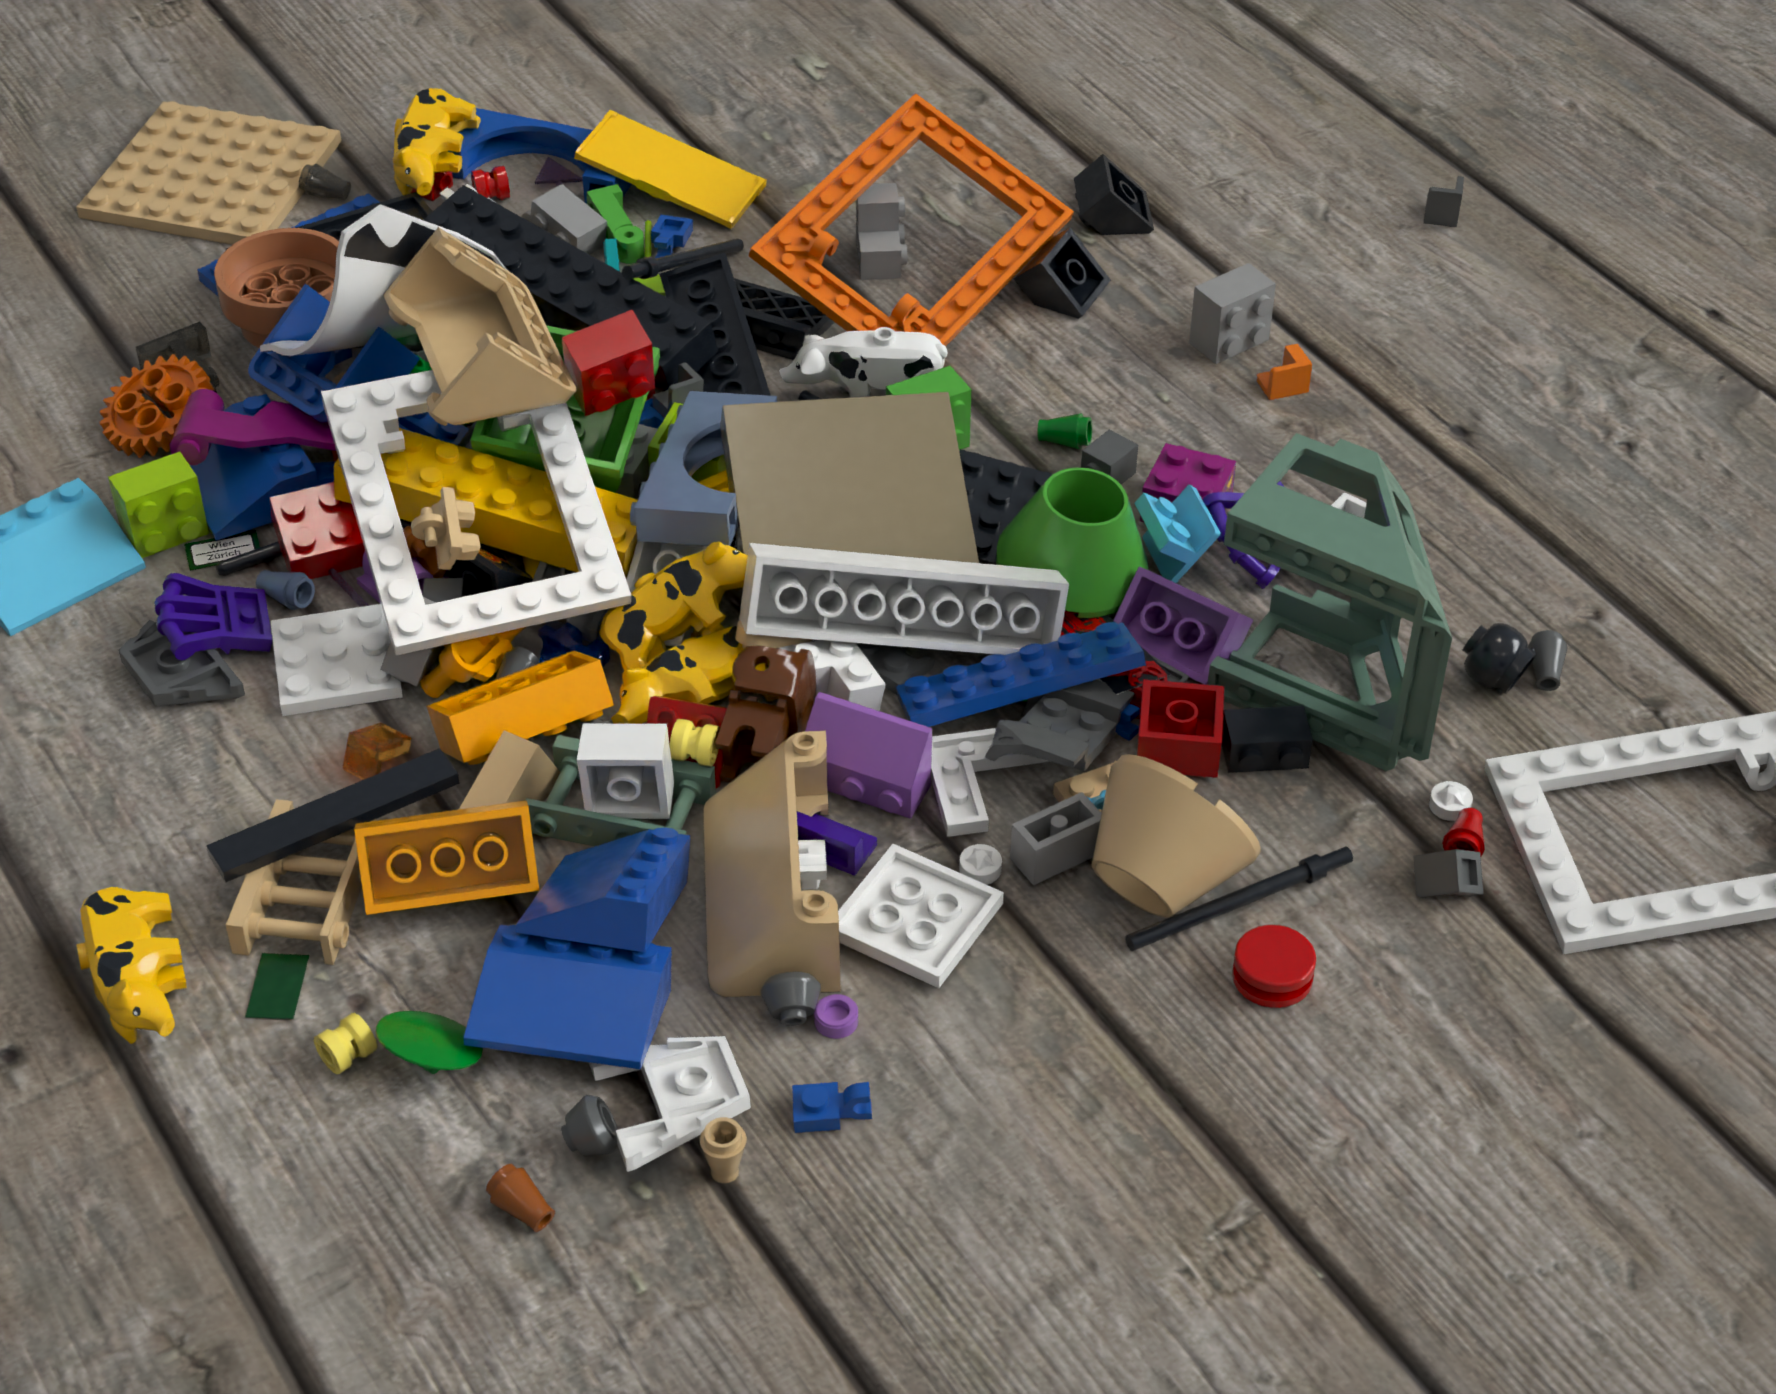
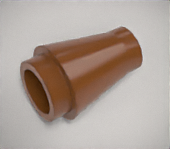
[486,1164,555,1232]

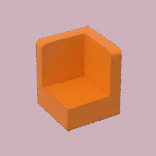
[1257,343,1312,400]

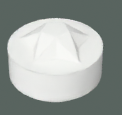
[1429,781,1473,821]
[959,844,1002,885]

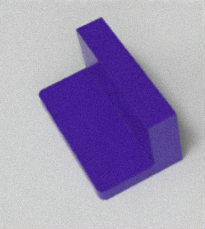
[797,811,877,876]

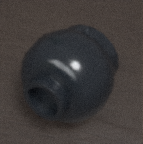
[1462,623,1537,694]

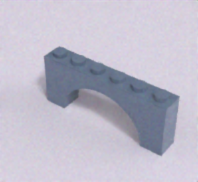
[630,391,777,546]

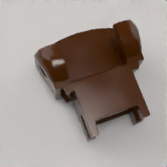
[715,645,817,783]

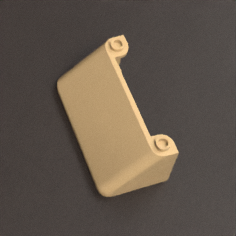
[383,227,577,426]
[704,730,841,997]

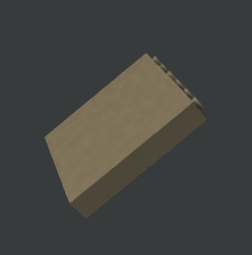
[720,392,979,563]

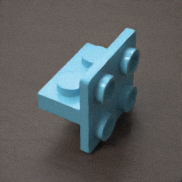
[1134,485,1220,583]

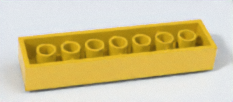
[334,428,638,579]

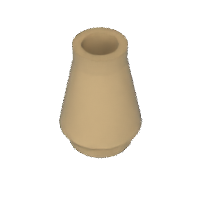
[700,1117,747,1183]

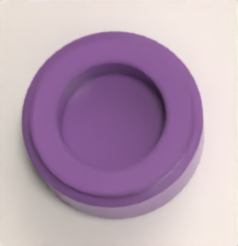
[814,994,858,1039]

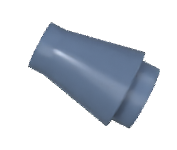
[256,570,315,610]

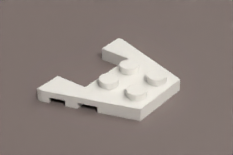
[589,1036,751,1172]

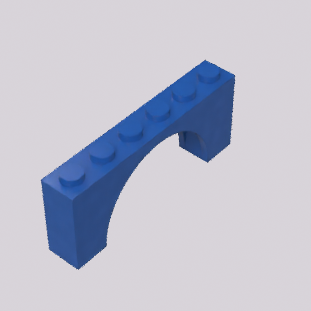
[448,108,632,204]

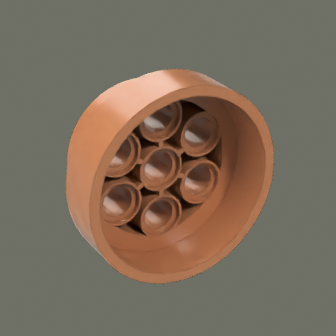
[214,228,339,348]

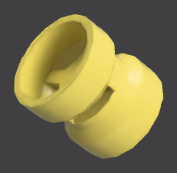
[670,719,720,767]
[314,1013,377,1075]

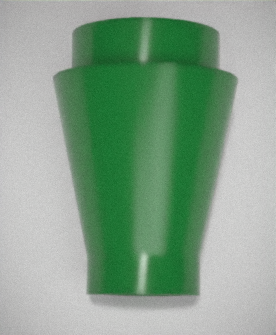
[1037,413,1092,449]

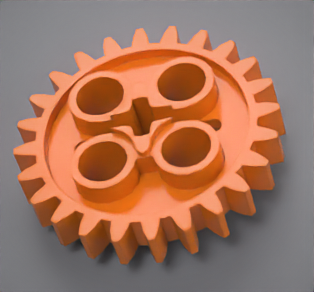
[99,354,214,458]

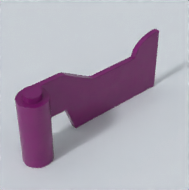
[170,389,336,465]

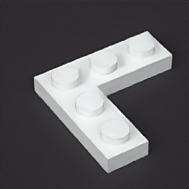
[931,728,1050,837]

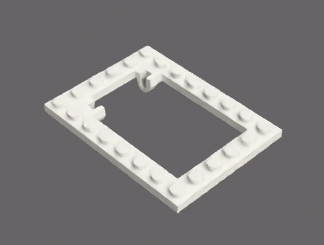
[321,370,632,656]
[1485,711,1776,954]

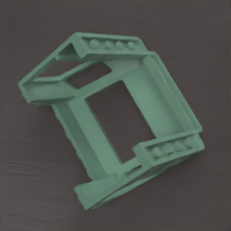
[1207,433,1452,771]

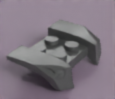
[985,680,1135,772]

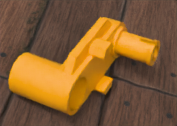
[421,627,526,698]

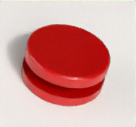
[1232,925,1316,1008]

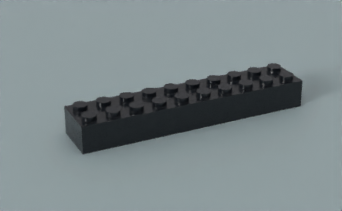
[423,185,718,391]

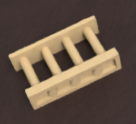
[226,799,376,965]

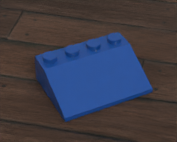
[170,394,319,541]
[516,828,691,953]
[464,925,672,1070]

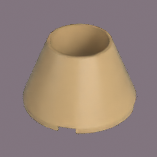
[1092,754,1261,918]

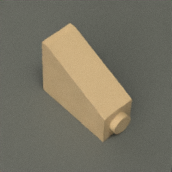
[458,730,560,810]

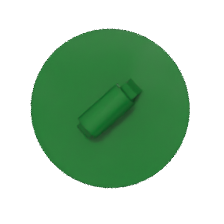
[376,1011,483,1074]

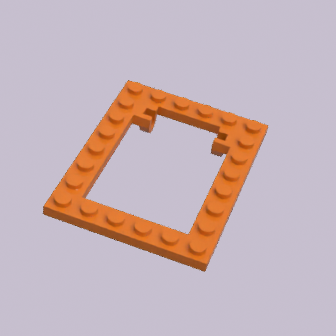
[748,93,1074,346]

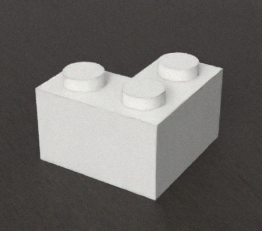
[779,640,886,711]

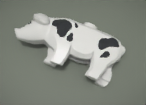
[779,327,948,398]

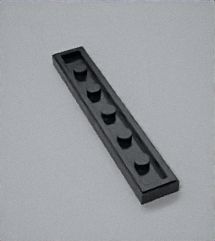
[206,748,460,883]

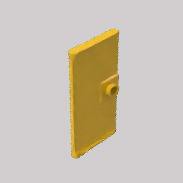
[574,110,767,229]

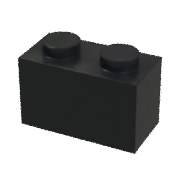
[1222,705,1313,773]

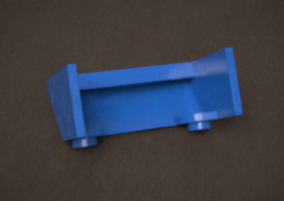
[248,284,420,423]

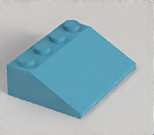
[0,478,146,636]

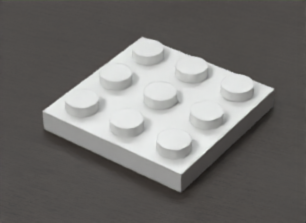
[271,604,403,716]
[838,844,1004,988]

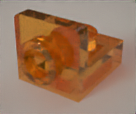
[343,722,412,780]

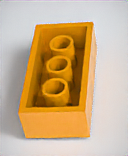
[426,651,614,765]
[354,800,540,915]

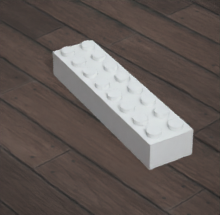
[739,543,1069,655]

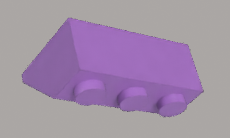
[1113,566,1253,685]
[805,692,932,819]

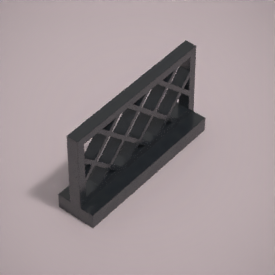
[734,278,835,360]

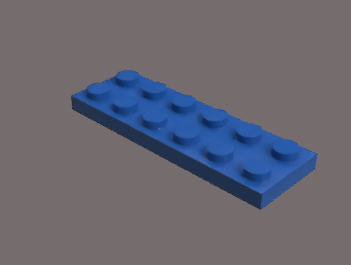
[895,622,1146,727]

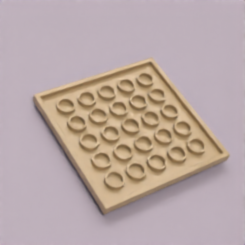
[76,101,341,245]

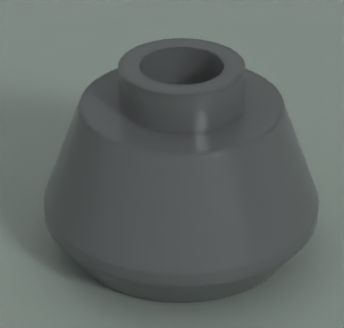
[760,972,821,1026]
[561,1095,618,1156]

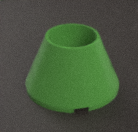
[996,468,1148,618]

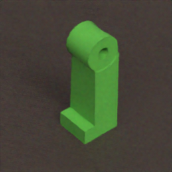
[587,184,645,264]

